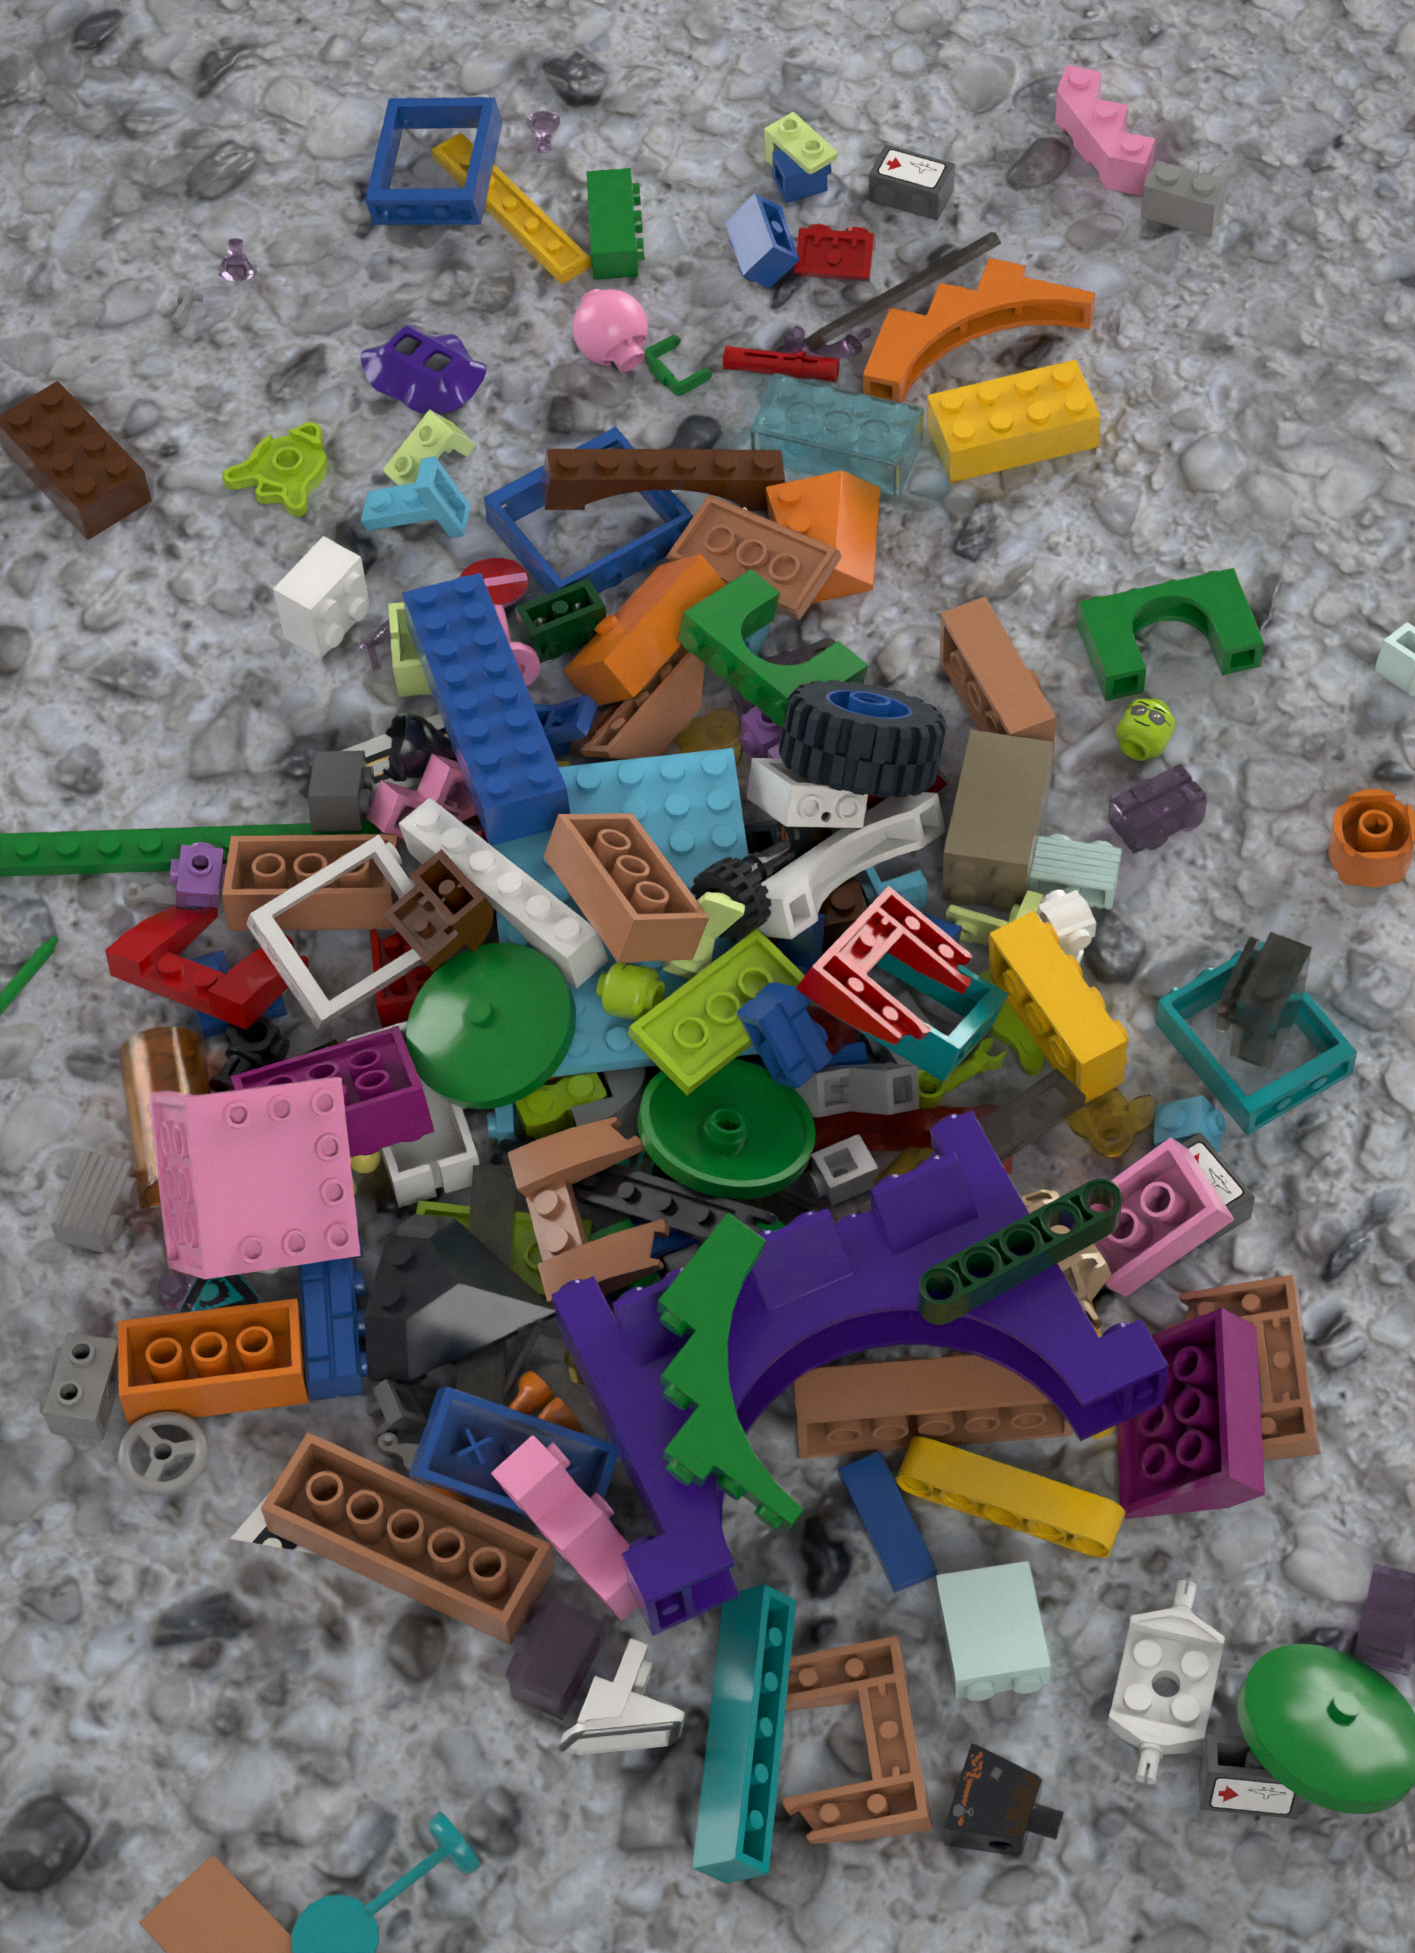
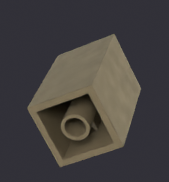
[943,730,1053,912]

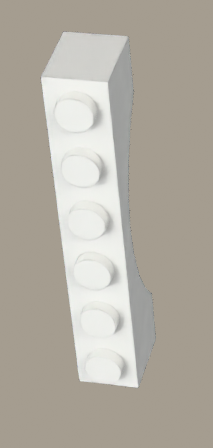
[758,792,946,939]
[398,798,608,988]

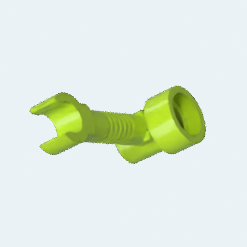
[913,1038,1007,1117]

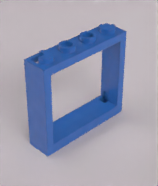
[484,427,693,594]

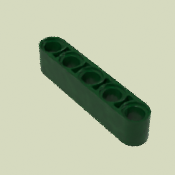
[918,1179,1122,1325]

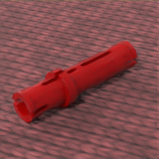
[722,345,840,383]

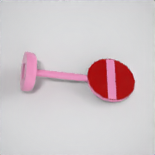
[460,558,541,687]

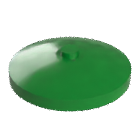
[406,943,576,1109]
[637,1059,815,1199]
[1237,1644,1415,1814]

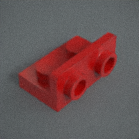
[794,224,876,282]

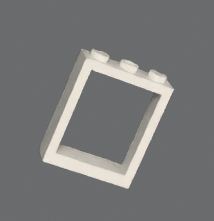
[246,835,425,1030]

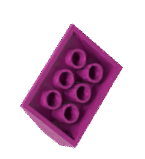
[231,1026,435,1158]
[1117,1308,1265,1519]

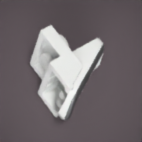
[558,1638,685,1755]

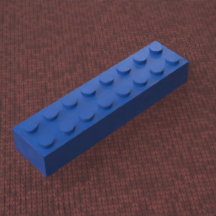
[402,573,570,846]

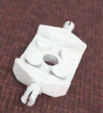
[1108,1580,1225,1784]

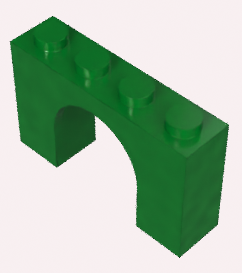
[1077,568,1264,701]
[677,569,868,728]

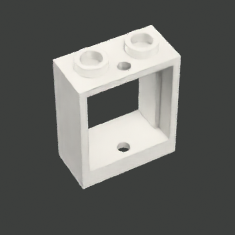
[747,758,868,828]

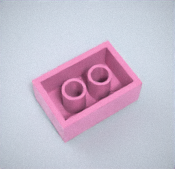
[1090,1137,1235,1297]

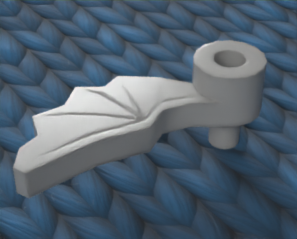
[171,288,203,329]
[123,882,191,909]
[378,1432,429,1487]

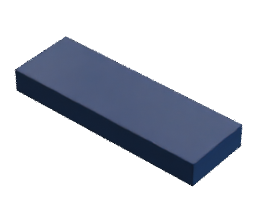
[838,1452,937,1593]

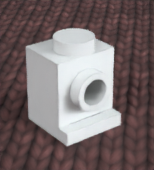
[808,1134,879,1206]

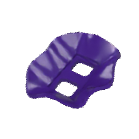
[360,325,487,414]

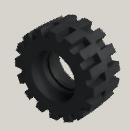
[691,856,772,941]

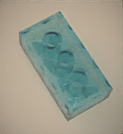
[750,373,924,496]

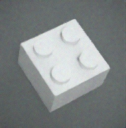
[273,536,370,659]

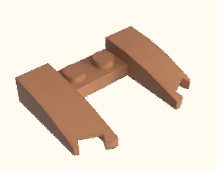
[508,1117,670,1307]
[1167,1274,1321,1460]
[782,1636,934,1844]

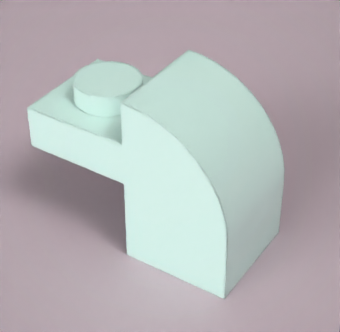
[1375,622,1415,697]

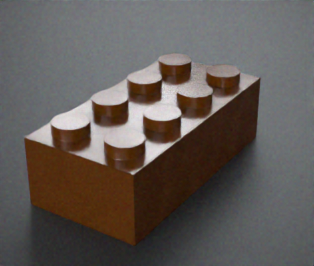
[0,381,152,540]

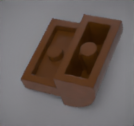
[383,849,493,972]

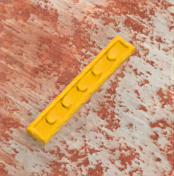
[431,132,592,284]

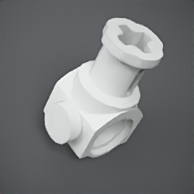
[1038,890,1096,965]

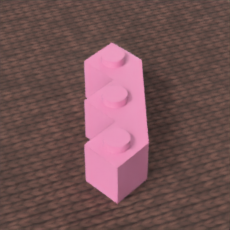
[1055,65,1155,196]
[366,754,477,839]
[491,1435,638,1622]

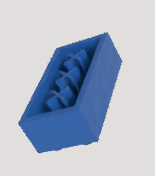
[408,1386,618,1519]

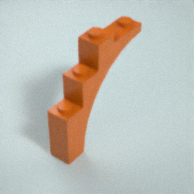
[862,258,1095,409]

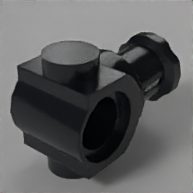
[209,1015,290,1093]

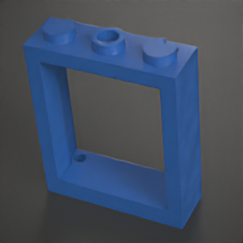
[365,97,503,225]

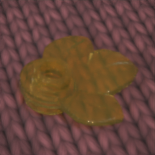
[672,708,743,767]
[1067,1088,1155,1158]

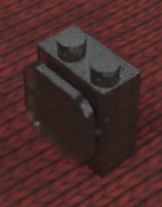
[1216,932,1312,1071]

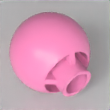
[572,289,648,372]

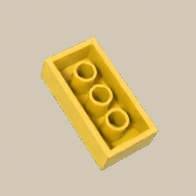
[927,359,1101,483]
[989,910,1129,1106]

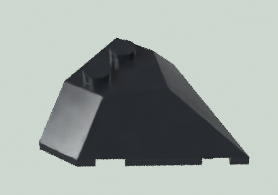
[364,1214,556,1385]

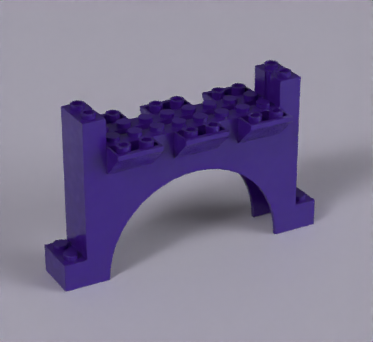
[551,1110,1168,1636]

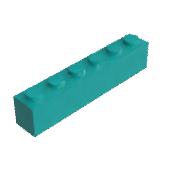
[692,1584,796,1884]

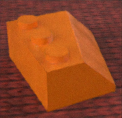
[766,470,880,604]

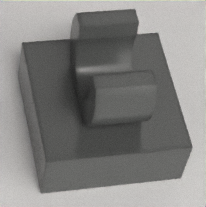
[367,1379,427,1435]

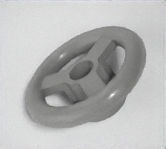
[118,1411,209,1496]

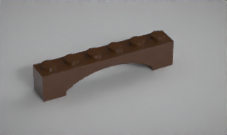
[542,449,785,511]

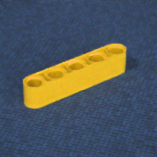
[895,1437,1126,1558]

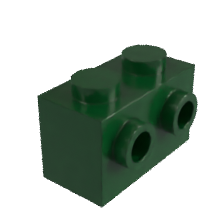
[515,578,606,663]

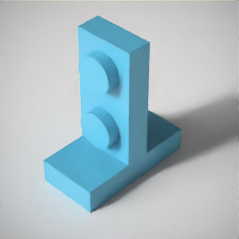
[360,456,471,538]

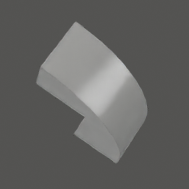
[795,1064,919,1117]
[571,1067,649,1140]

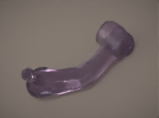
[783,326,872,359]
[359,619,391,671]

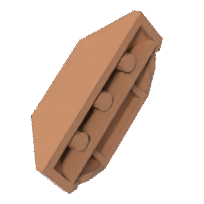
[580,645,705,760]

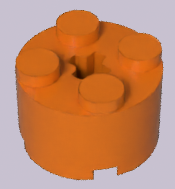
[1328,789,1415,887]

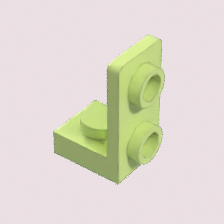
[764,112,838,174]
[383,409,476,486]
[946,890,1044,947]
[662,892,745,980]

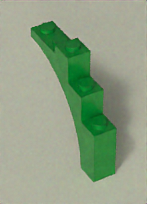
[656,1212,804,1531]

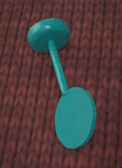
[292,1811,481,1953]

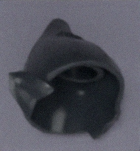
[383,712,458,782]

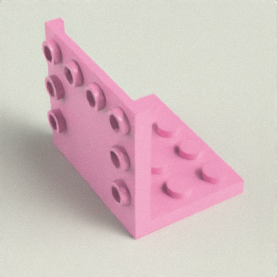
[149,1077,361,1279]

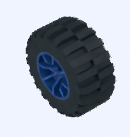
[779,680,947,798]

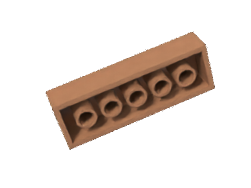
[793,1352,1073,1459]
[261,1432,555,1645]

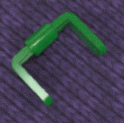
[645,334,712,395]

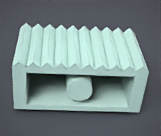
[1029,834,1122,910]

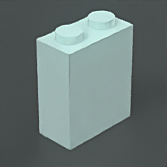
[935,1561,1051,1701]

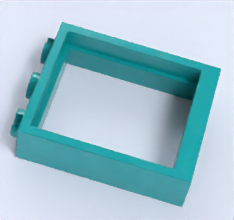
[1155,941,1357,1135]
[809,952,1009,1082]

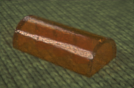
[119,1026,212,1209]

